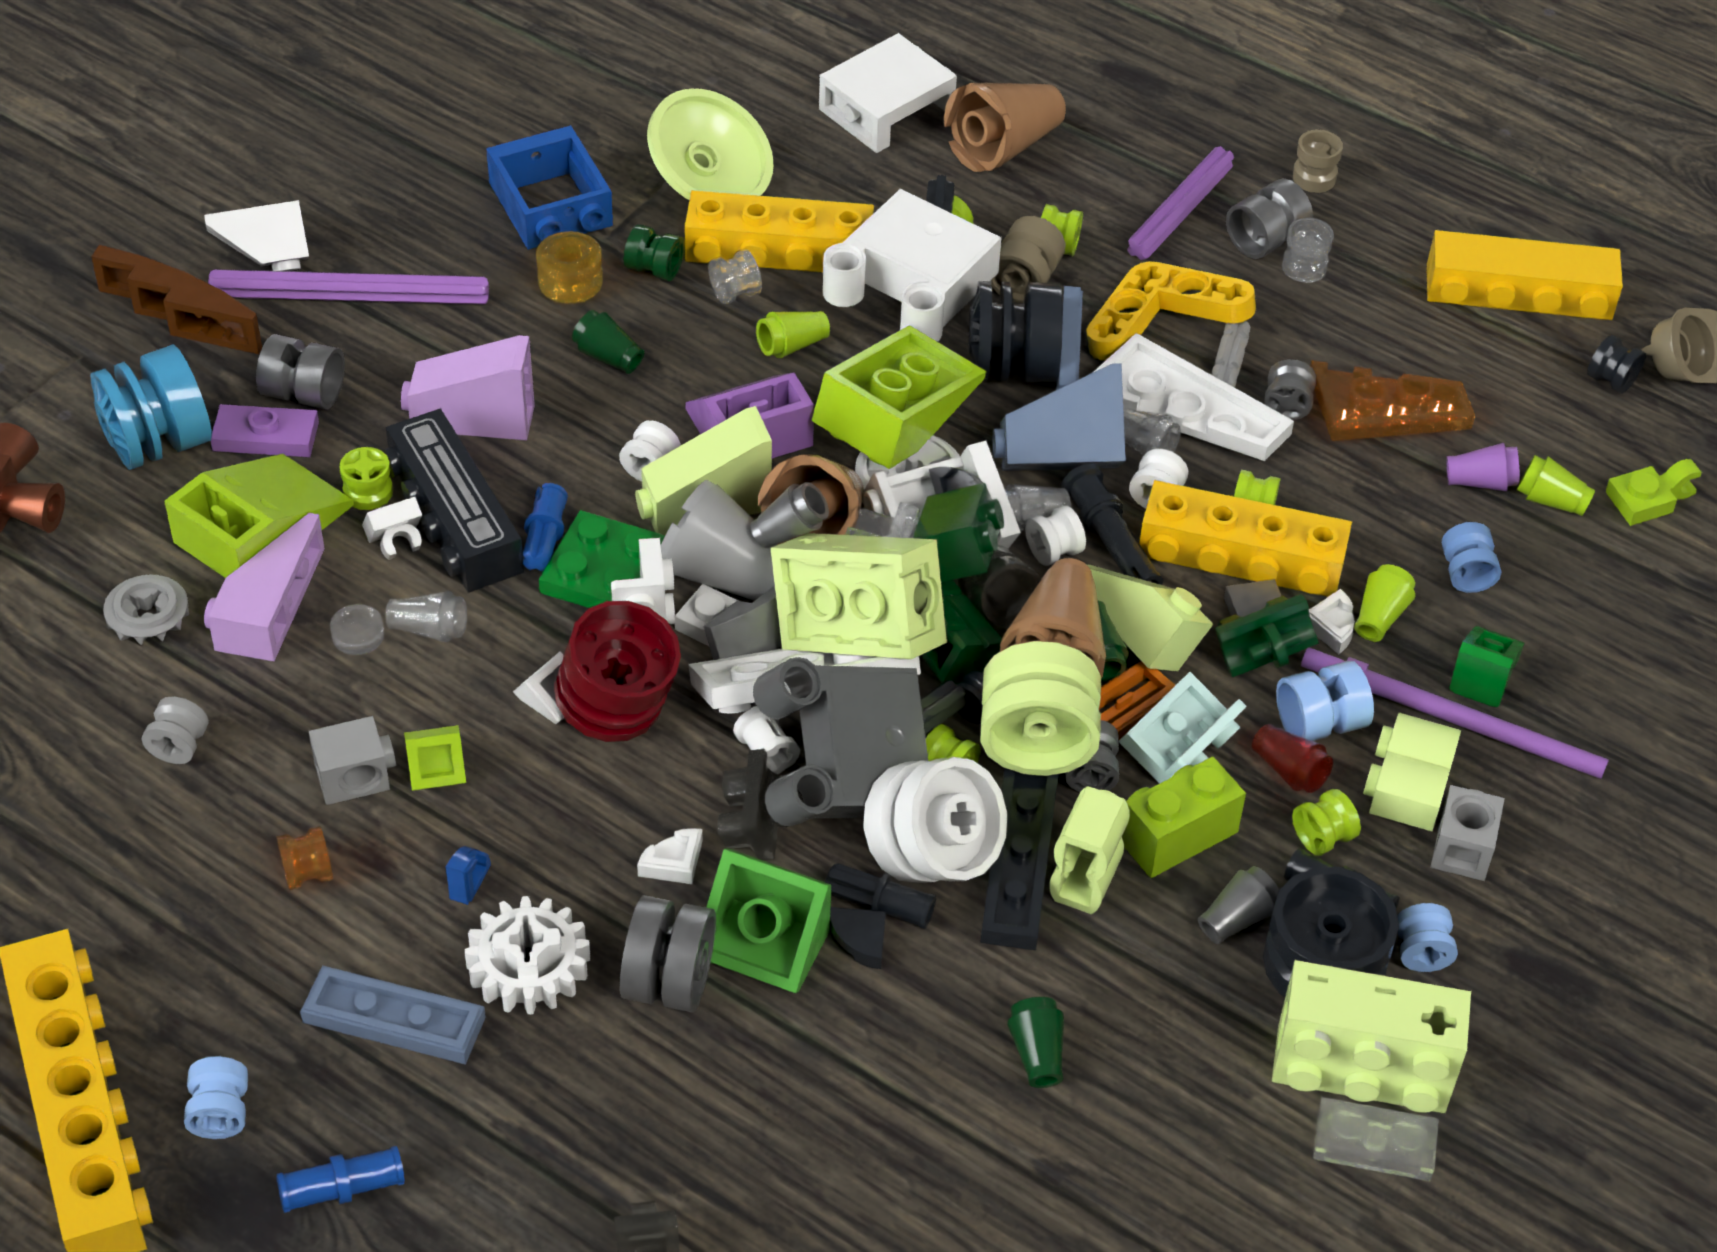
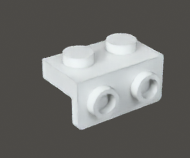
[611,538,675,624]

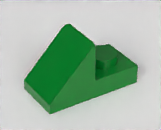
[1450,625,1525,707]

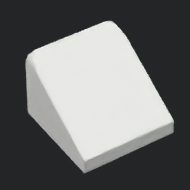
[513,652,564,724]

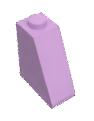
[401,335,535,440]

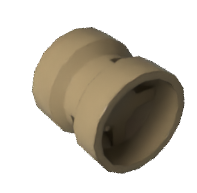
[1293,129,1343,193]

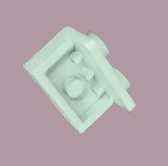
[1119,672,1247,784]

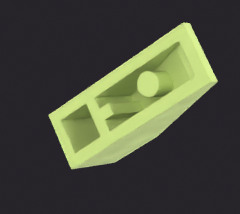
[1086,564,1213,671]

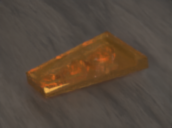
[1310,360,1475,441]

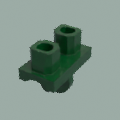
[1215,594,1319,677]

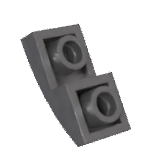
[703,586,782,660]

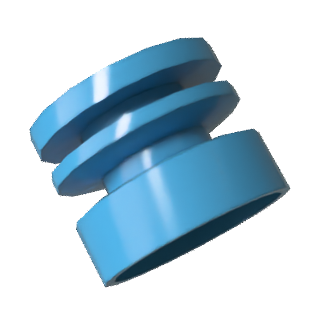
[91,344,212,470]

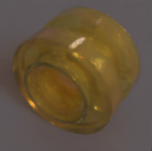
[536,231,603,303]

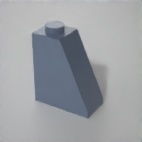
[992,363,1126,471]

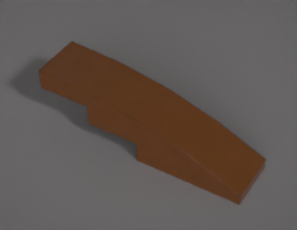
[91,244,262,354]

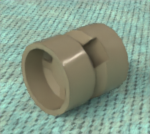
[990,216,1066,303]

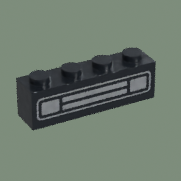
[382,408,524,593]

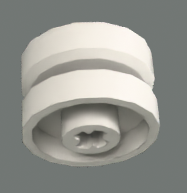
[863,757,1007,883]

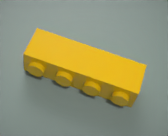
[1427,230,1623,320]

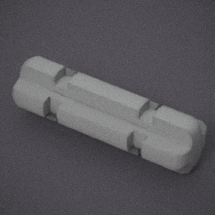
[1211,321,1251,388]

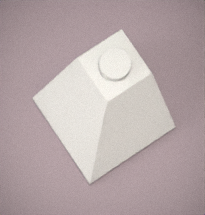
[204,200,309,271]

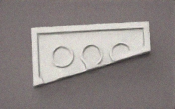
[1094,333,1294,461]

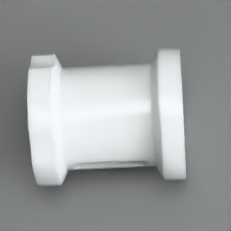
[733,706,800,776]

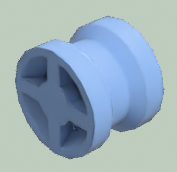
[1397,903,1458,972]

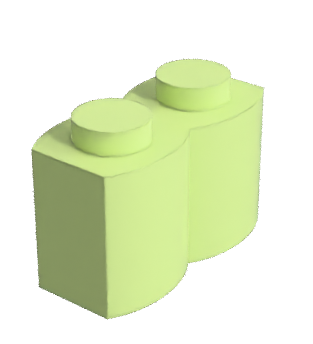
[1363,713,1461,832]
[1049,786,1130,914]

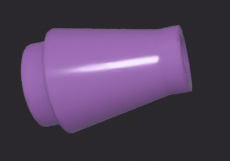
[1446,442,1520,491]

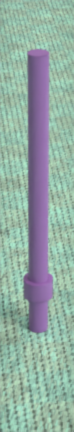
[1301,647,1609,779]

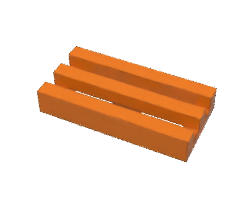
[1099,661,1175,742]

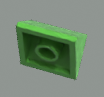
[706,848,831,993]

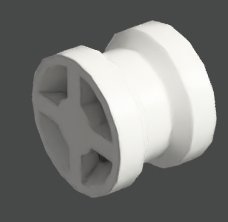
[619,421,681,481]
[1129,449,1189,508]
[1025,506,1086,566]

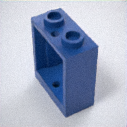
[486,125,613,250]

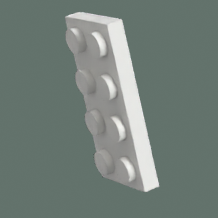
[689,649,921,713]

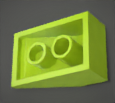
[812,325,986,469]

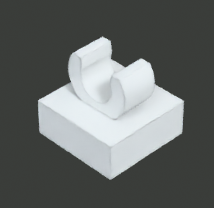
[362,497,422,560]

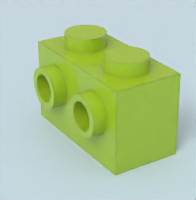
[1122,756,1246,878]

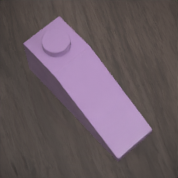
[204,513,325,662]

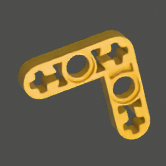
[1086,261,1256,361]

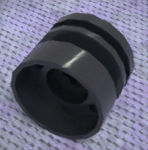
[968,281,1063,383]

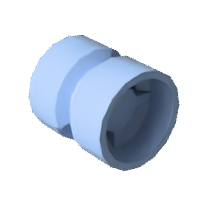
[1276,661,1374,744]

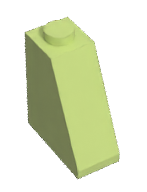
[635,406,772,535]

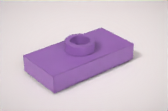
[211,404,319,457]

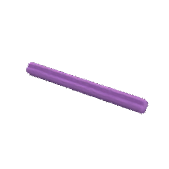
[208,269,489,305]

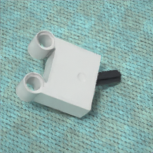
[823,175,1002,341]

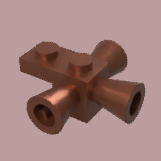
[0,423,65,533]

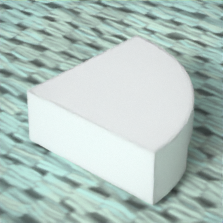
[1309,589,1355,655]
[637,829,703,884]

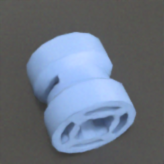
[184,1056,248,1139]

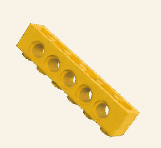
[0,929,153,1252]

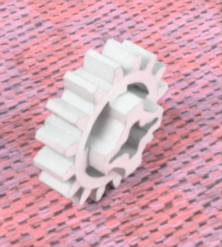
[465,896,590,1014]

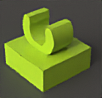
[404,725,466,790]

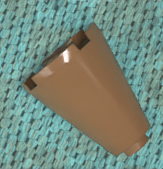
[944,83,1066,172]
[758,454,864,545]

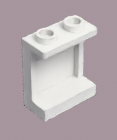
[819,33,957,153]
[863,441,1021,553]

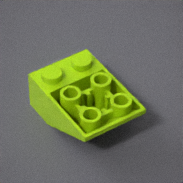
[164,454,354,578]

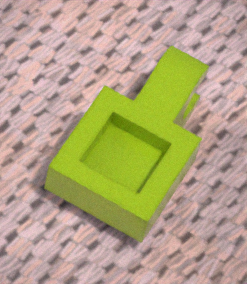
[1606,459,1702,526]

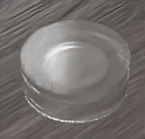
[330,604,384,655]

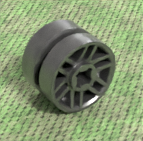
[620,895,716,1012]

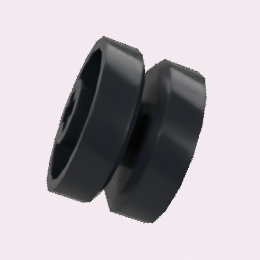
[1263,867,1399,997]

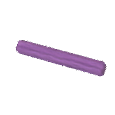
[1127,146,1234,260]

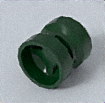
[623,224,685,281]

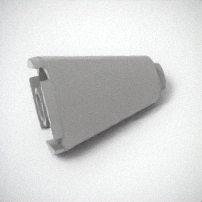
[661,480,777,601]

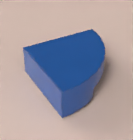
[446,846,491,905]

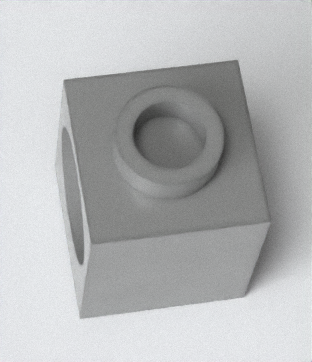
[309,716,396,805]
[1430,785,1505,881]

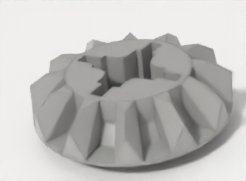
[103,575,189,645]

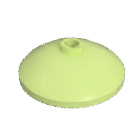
[647,89,773,200]

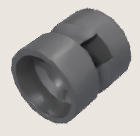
[1226,178,1313,259]
[256,334,345,409]

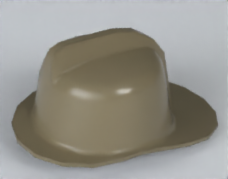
[1641,307,1717,383]

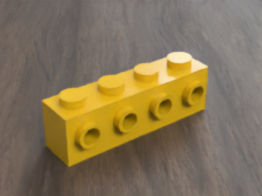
[685,190,874,272]
[1139,480,1352,597]

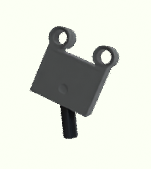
[753,657,966,827]

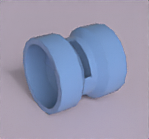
[1441,522,1502,593]

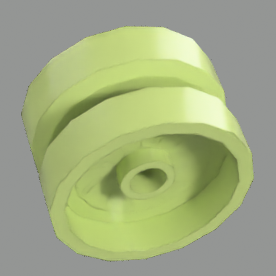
[980,641,1101,776]

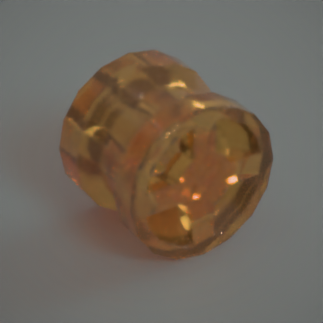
[276,826,333,891]

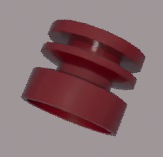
[554,601,681,742]

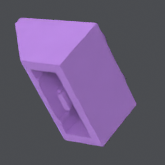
[685,372,814,458]

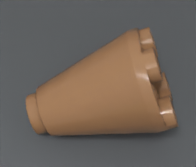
[1000,558,1106,678]

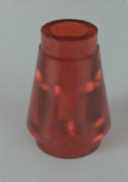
[1252,724,1333,793]

